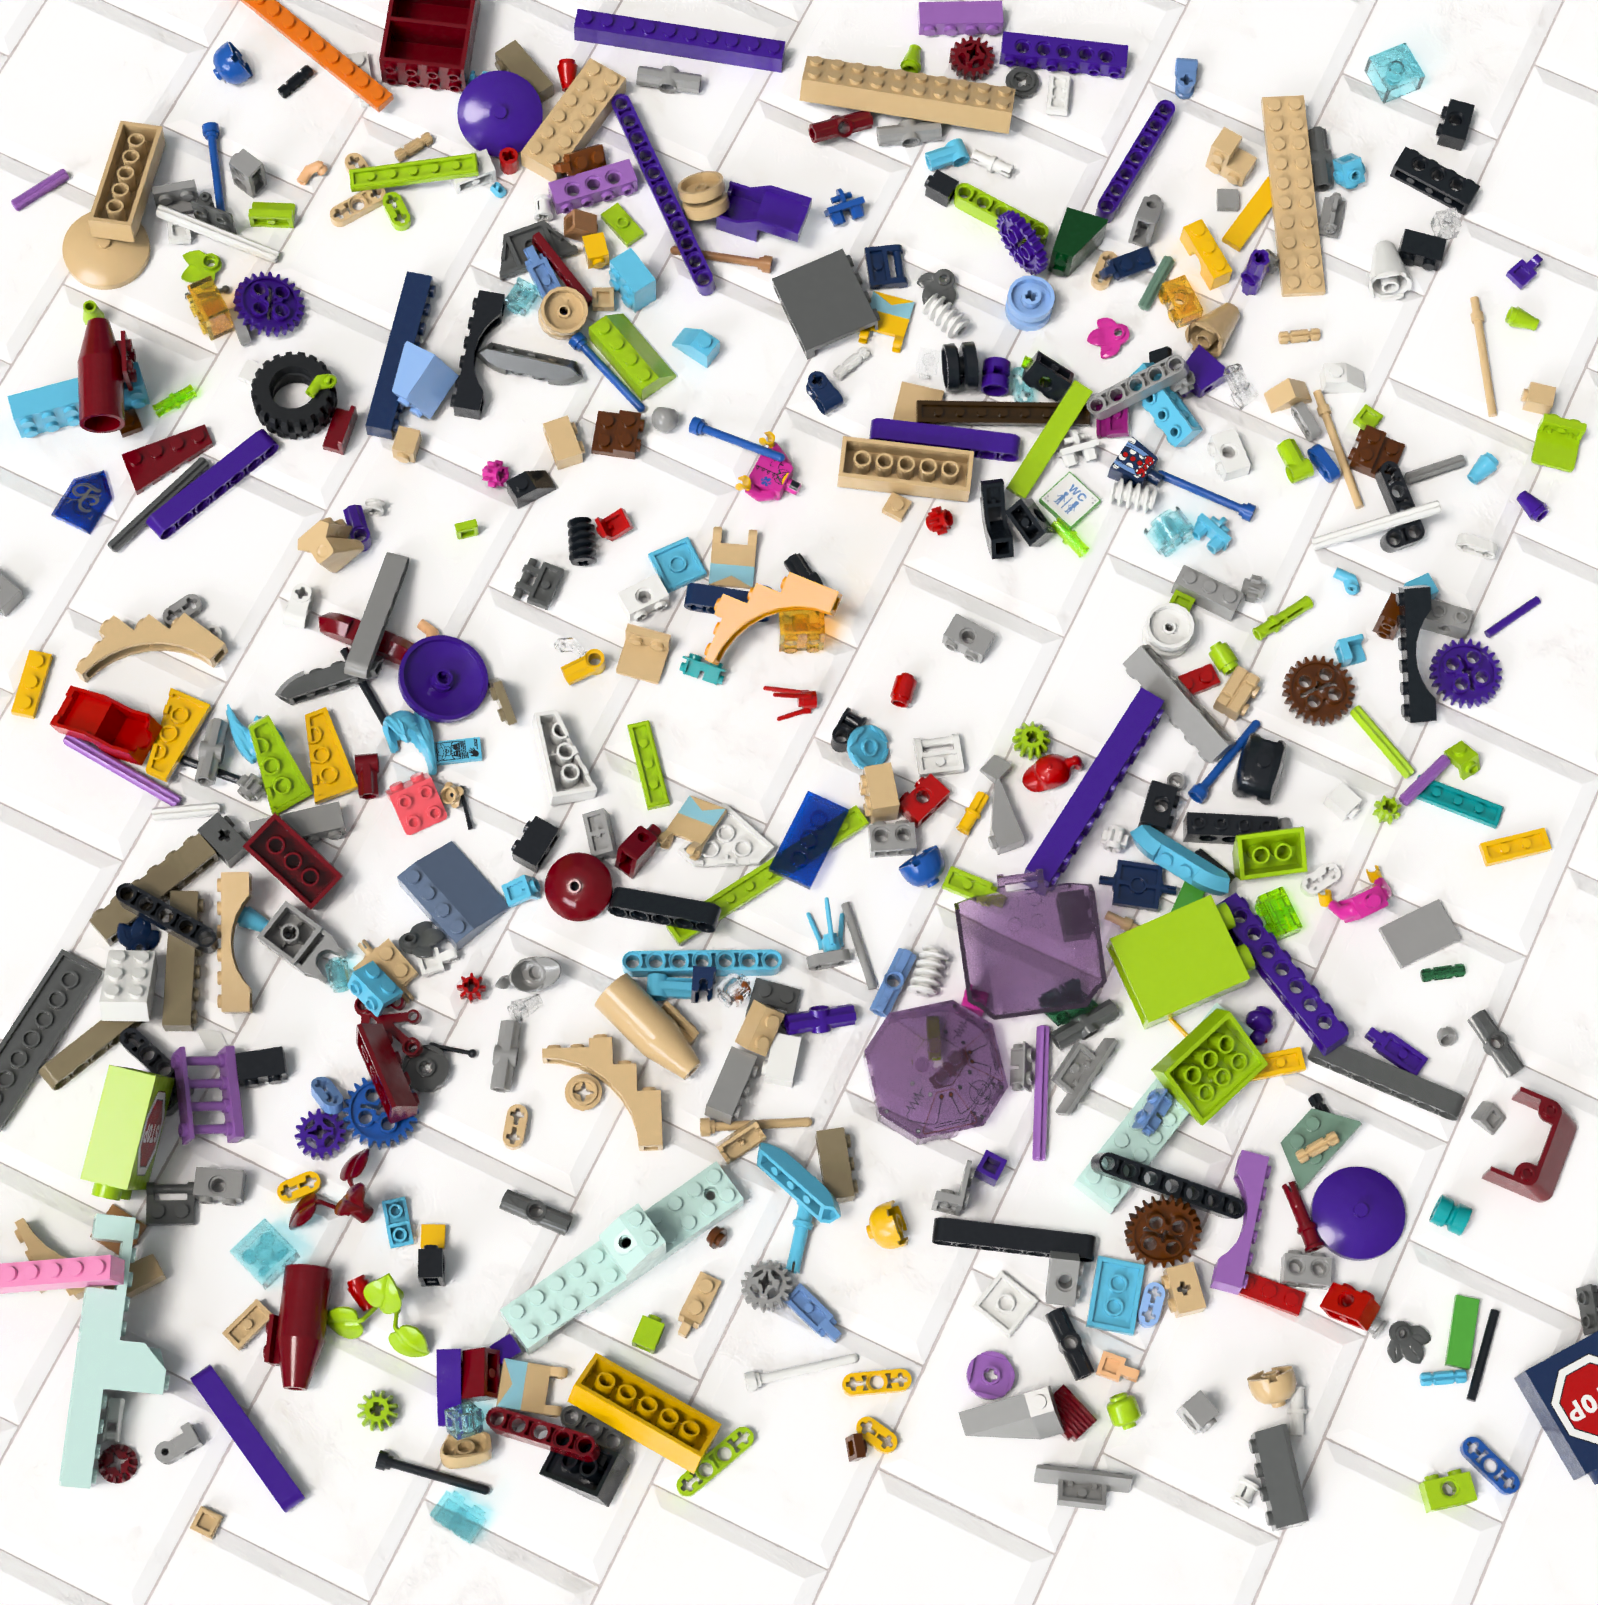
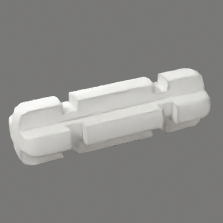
[833,346,870,380]

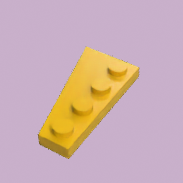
[305,707,358,805]

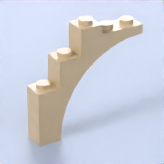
[75,613,229,683]
[542,1034,663,1151]
[14,1218,167,1300]

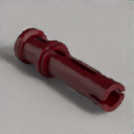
[1282,1181,1325,1253]

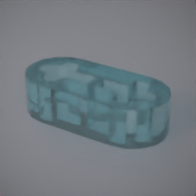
[1009,367,1034,402]

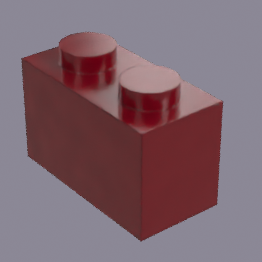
[462,1347,500,1402]

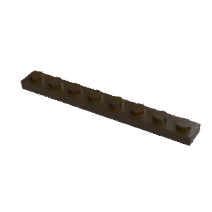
[916,400,1090,426]

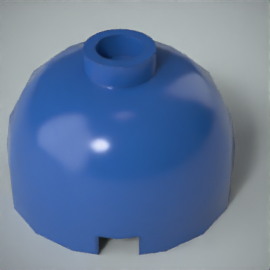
[213,41,253,85]
[899,845,945,888]

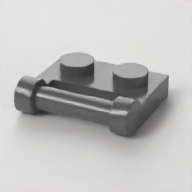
[745,978,801,1028]
[146,1182,196,1226]

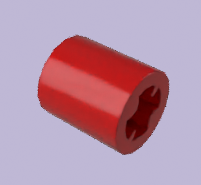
[499,147,519,175]

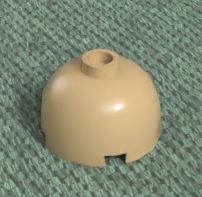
[1247,1366,1297,1408]

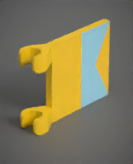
[858,291,915,353]

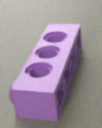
[548,159,638,215]

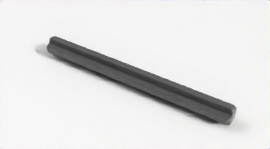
[107,457,210,553]

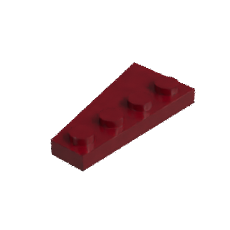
[121,424,213,495]

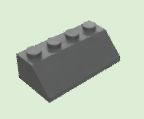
[1248,1423,1309,1532]

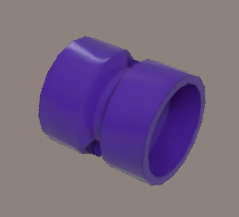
[981,357,1011,397]

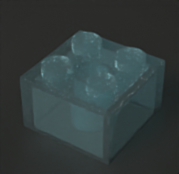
[1364,42,1425,104]
[229,1218,300,1290]

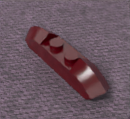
[318,612,414,665]

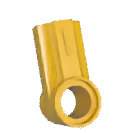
[560,649,606,686]

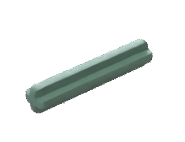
[1138,255,1175,311]

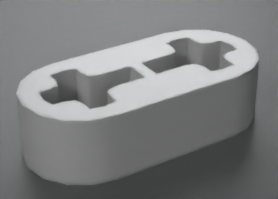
[228,307,252,346]
[1291,402,1321,441]
[163,594,203,628]
[806,949,851,971]

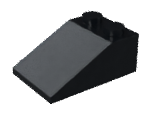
[539,1437,631,1507]

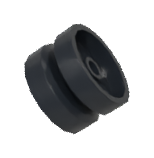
[941,341,979,392]

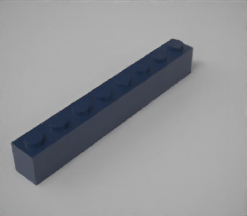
[365,271,436,440]

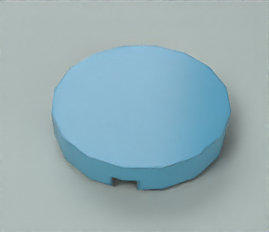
[847,725,889,770]

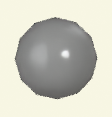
[651,407,679,433]

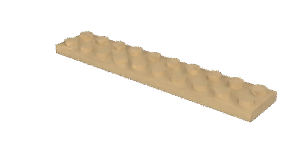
[1261,95,1326,297]

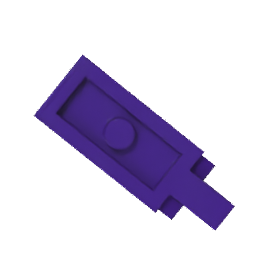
[1364,1027,1428,1075]

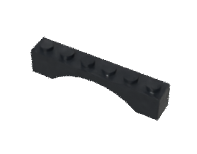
[450,290,506,420]
[1396,585,1437,723]

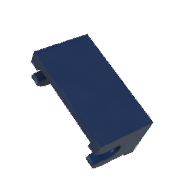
[691,966,716,1003]

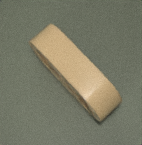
[1091,251,1118,291]
[503,1104,528,1150]

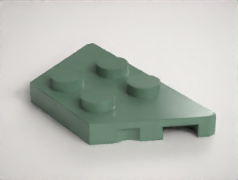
[1280,1108,1362,1191]

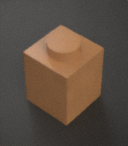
[564,209,598,242]

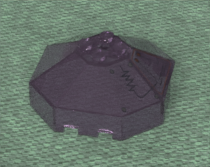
[863,1000,1008,1146]

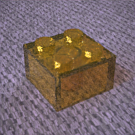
[186,275,235,341]
[777,610,825,654]

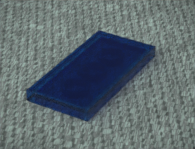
[769,791,849,890]

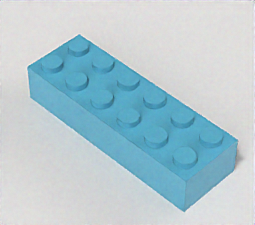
[7,361,151,438]

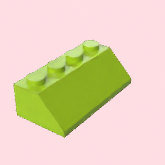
[588,313,676,401]

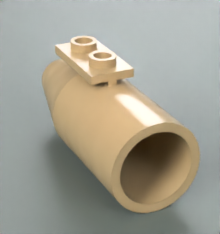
[595,973,701,1080]

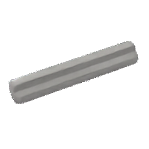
[1404,454,1466,485]

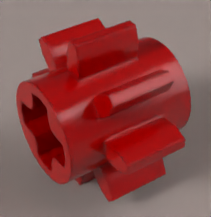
[926,506,953,535]
[457,973,486,1004]

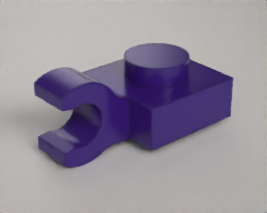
[1506,254,1543,290]

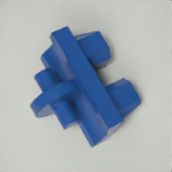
[824,188,865,227]

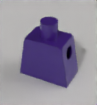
[1177,344,1229,398]

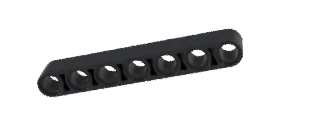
[1091,1152,1246,1219]
[932,1217,1096,1262]

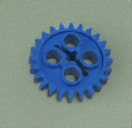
[342,1077,419,1150]

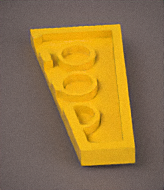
[146,687,211,782]

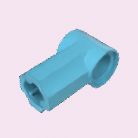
[925,138,970,171]
[646,973,692,1001]

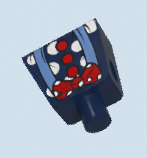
[1107,436,1164,488]

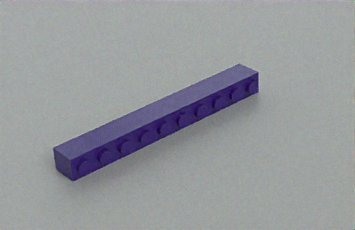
[574,9,786,73]

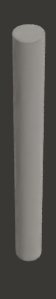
[841,902,877,990]

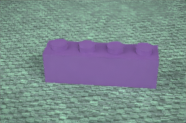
[917,1,1004,36]

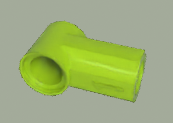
[1276,438,1314,484]

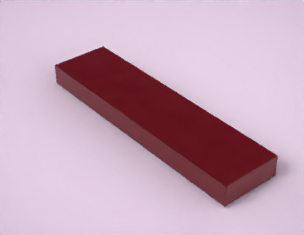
[532,231,593,307]

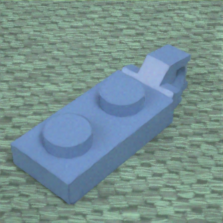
[523,245,561,300]
[783,1283,842,1343]

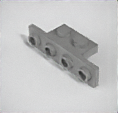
[1051,1038,1118,1116]
[1034,1464,1133,1511]

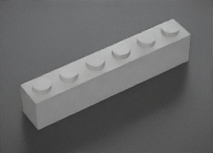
[1122,644,1236,763]

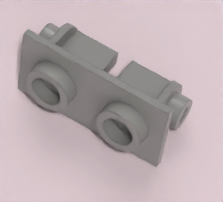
[1319,192,1346,239]
[1010,1041,1035,1092]

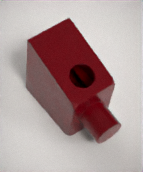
[615,824,662,879]

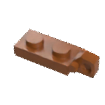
[553,144,607,176]

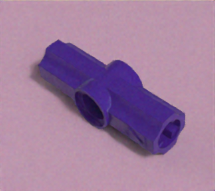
[1240,249,1270,296]
[784,1004,857,1035]

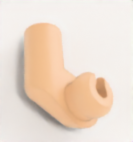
[296,161,328,186]
[417,619,440,637]

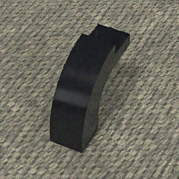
[980,478,1014,560]

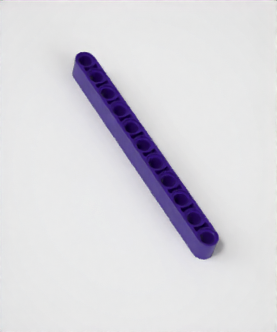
[612,94,716,296]

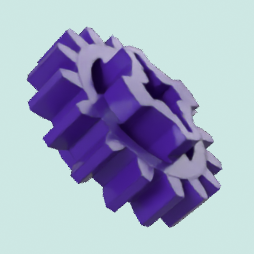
[294,1108,347,1161]

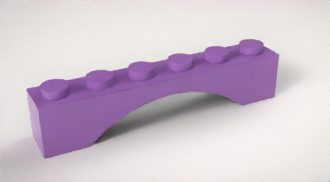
[1210,1150,1271,1295]

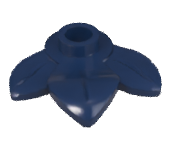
[117,917,160,951]

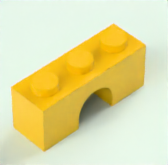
[1180,219,1233,291]

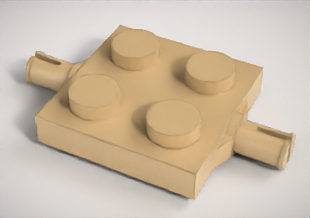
[353,938,419,1004]

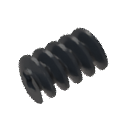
[567,517,597,566]

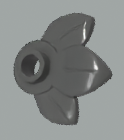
[917,269,956,306]
[399,921,445,958]
[1387,1321,1431,1364]

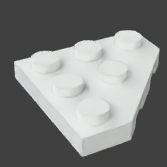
[677,803,774,867]

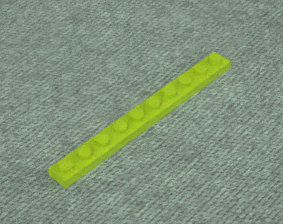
[666,805,869,946]

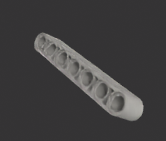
[344,552,409,679]

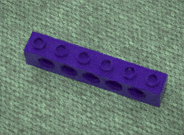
[999,31,1128,79]

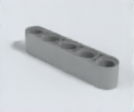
[1087,354,1189,420]

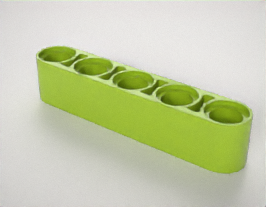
[953,183,1049,248]

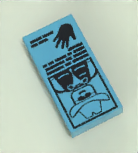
[435,737,483,766]

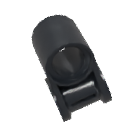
[831,707,868,752]

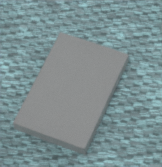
[1378,899,1461,969]

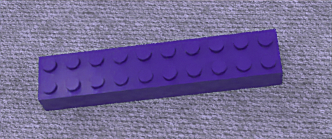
[1021,687,1165,896]

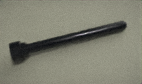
[375,1450,490,1495]

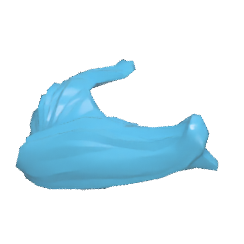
[226,704,286,764]
[382,710,437,776]

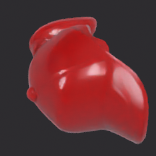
[1022,754,1084,792]

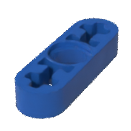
[1460,1437,1520,1495]

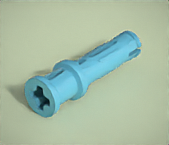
[785,1202,814,1274]

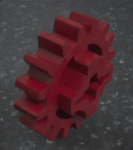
[949,36,995,81]

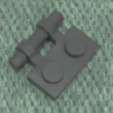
[512,558,565,611]

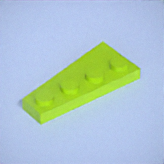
[248,714,313,814]

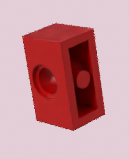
[899,773,950,829]
[1320,1282,1381,1331]

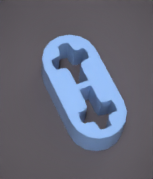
[1137,1282,1165,1328]

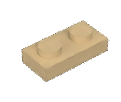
[222,1299,272,1351]

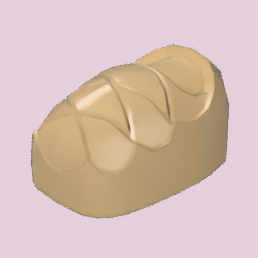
[440,1431,492,1469]

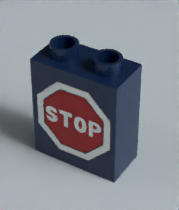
[1514,1331,1598,1485]

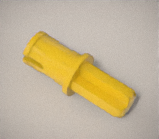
[956,791,989,835]

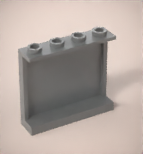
[772,249,880,360]

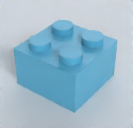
[609,248,656,313]

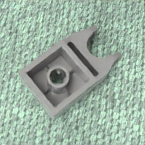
[257,901,348,984]

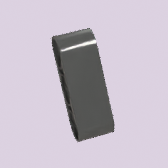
[560,1405,624,1453]

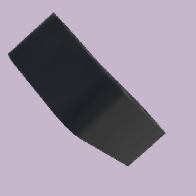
[1375,461,1425,553]
[120,1028,194,1116]

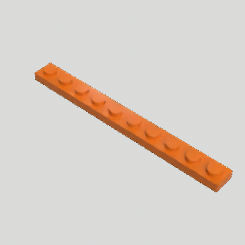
[240,0,394,112]

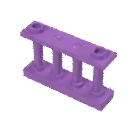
[171,1046,245,1145]

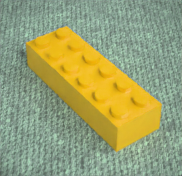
[567,1353,722,1474]

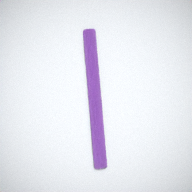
[63,735,182,806]
[1032,1025,1050,1162]

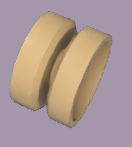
[677,171,730,221]
[538,286,588,340]

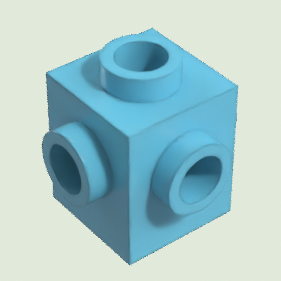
[1333,153,1366,189]

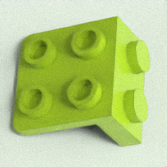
[1531,413,1587,472]

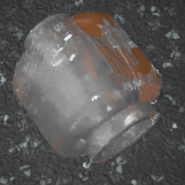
[717,973,751,1008]

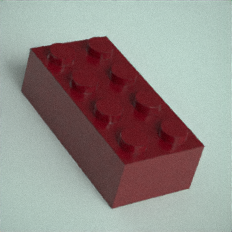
[242,811,343,910]

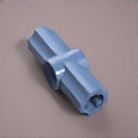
[869,948,917,1018]

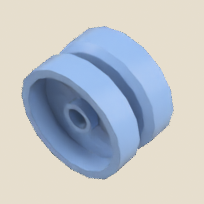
[1005,275,1055,332]

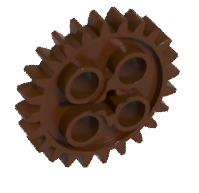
[1282,655,1355,726]
[1124,1194,1202,1268]

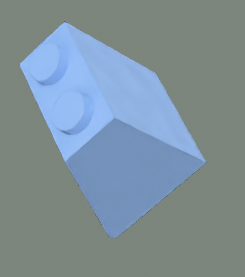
[392,341,459,419]

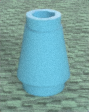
[1467,452,1499,485]
[237,906,269,932]

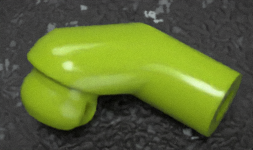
[305,374,337,398]

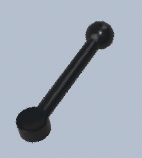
[458,785,473,830]
[429,1042,477,1058]

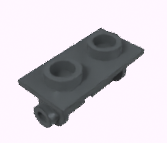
[1576,1284,1598,1336]

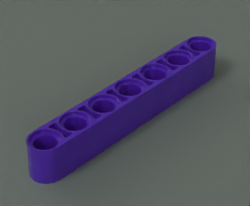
[1095,100,1175,224]
[869,418,1021,462]
[146,429,279,540]
[190,1364,306,1513]

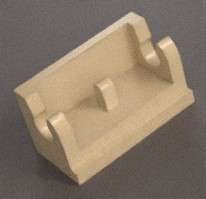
[715,1119,767,1164]

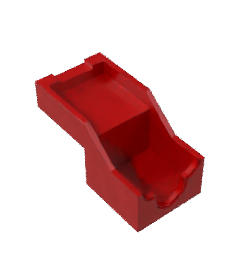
[50,685,162,766]

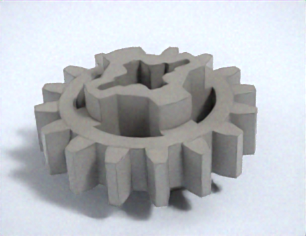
[741,1260,793,1313]

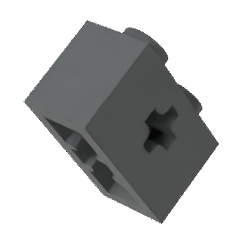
[197,812,249,869]

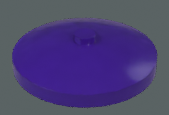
[457,71,543,158]
[398,635,488,723]
[1310,1167,1405,1261]

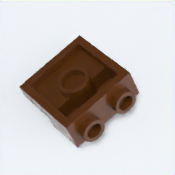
[591,410,645,460]
[1347,425,1405,479]

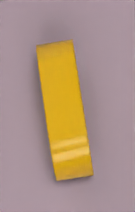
[277,1171,322,1204]
[856,1417,897,1454]

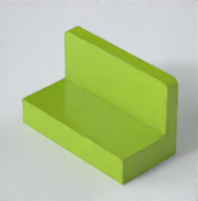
[248,202,296,228]

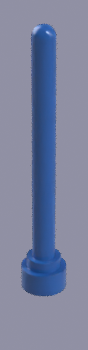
[202,122,225,211]
[568,332,645,412]
[689,416,785,462]
[1157,470,1257,522]
[1188,720,1261,804]

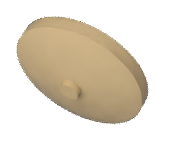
[62,212,151,290]

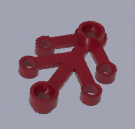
[354,997,423,1058]

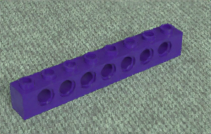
[1217,892,1349,1056]

